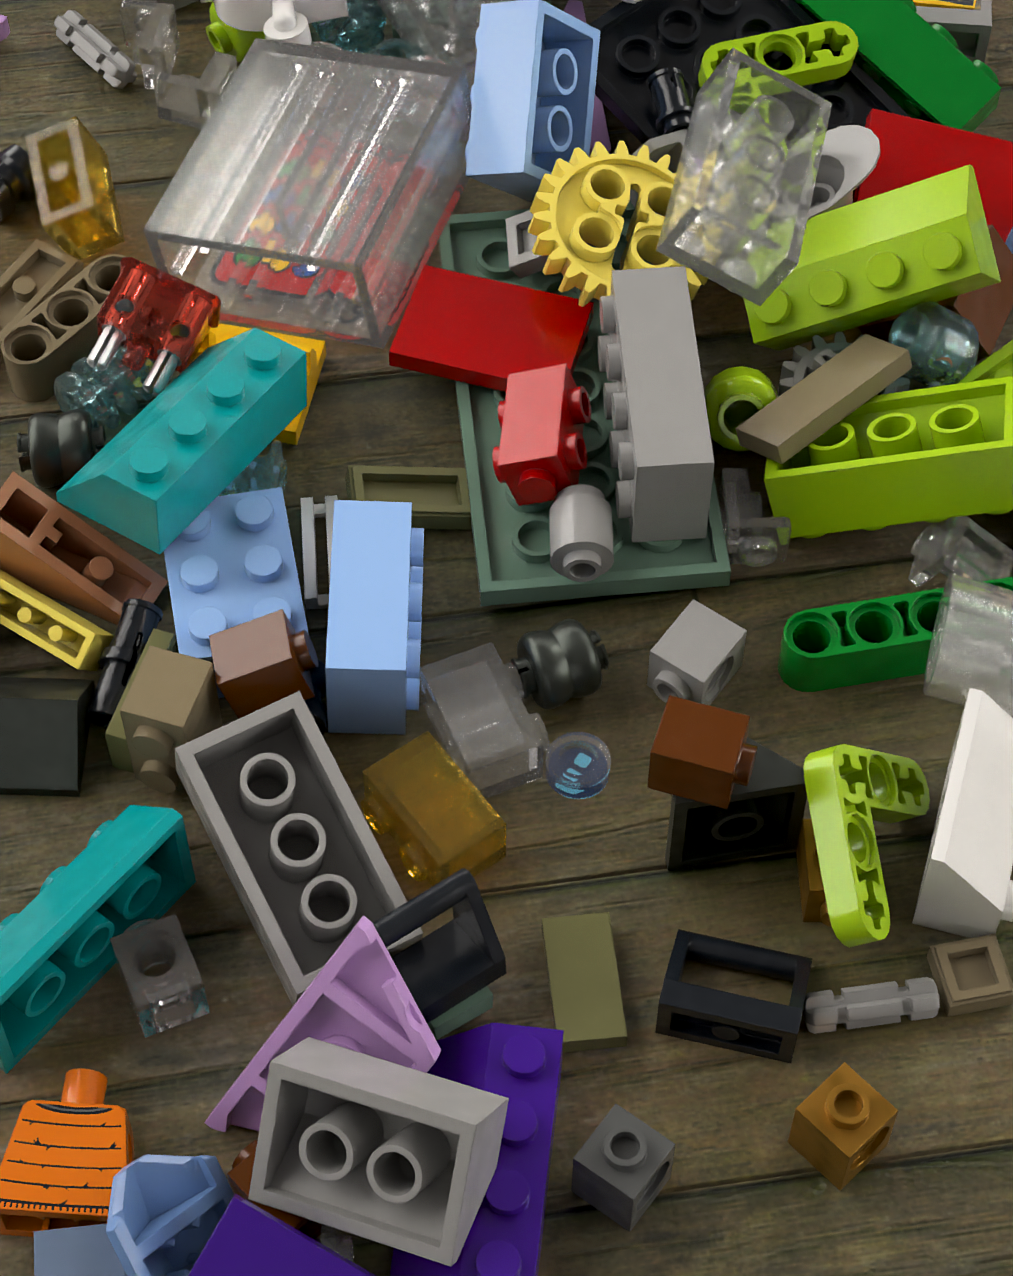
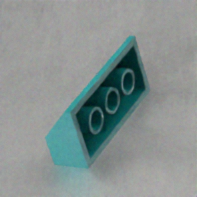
[56,328,307,555]
[0,805,196,1074]

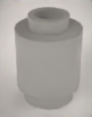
[549,484,614,582]

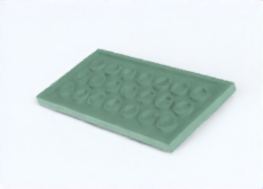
[437,201,731,606]

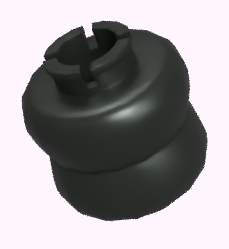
[17,409,106,488]
[510,619,609,709]

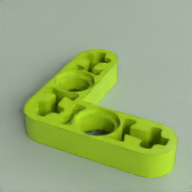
[698,21,859,197]
[803,744,930,948]

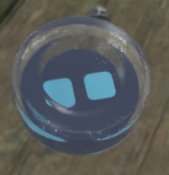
[545,732,611,799]

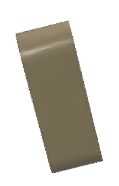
[0,254,145,402]

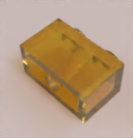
[25,116,125,260]
[360,731,506,886]

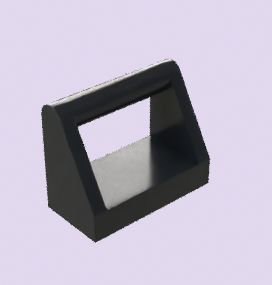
[373,868,506,1023]
[655,929,813,1063]

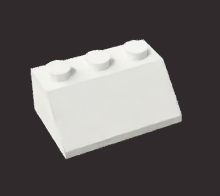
[912,688,1013,938]

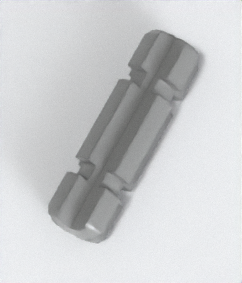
[54,10,137,89]
[802,977,940,1034]

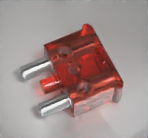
[87,257,221,396]

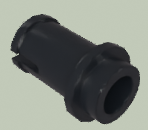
[647,67,701,138]

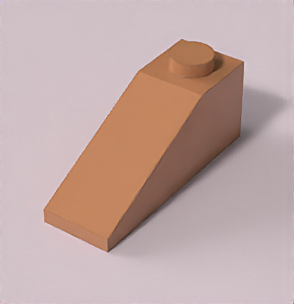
[0,471,168,625]

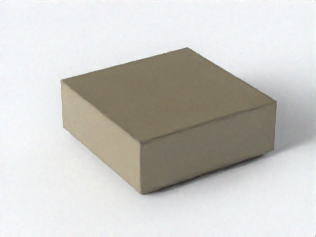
[927,934,1013,1017]

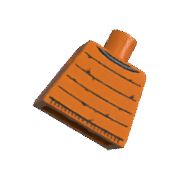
[0,1068,134,1237]

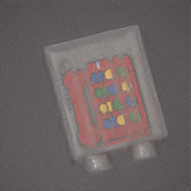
[143,38,472,349]

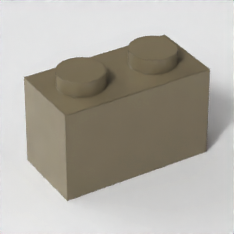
[120,646,223,793]

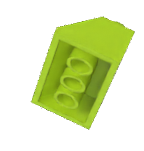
[741,164,1001,351]
[764,376,1013,539]

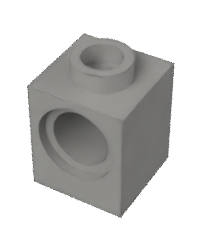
[647,599,747,706]

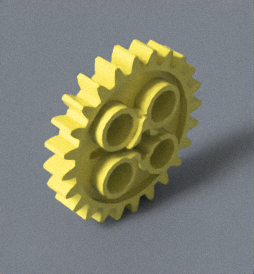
[528,140,722,307]

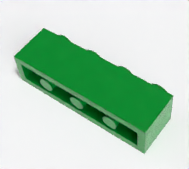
[795,0,1001,132]

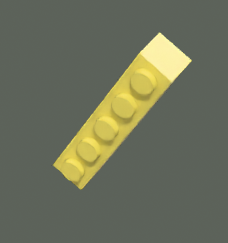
[0,569,114,671]

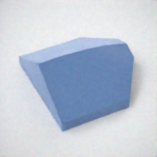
[106,1154,234,1276]

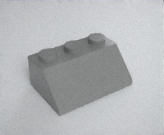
[248,1037,509,1267]

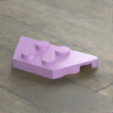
[204,915,441,1132]

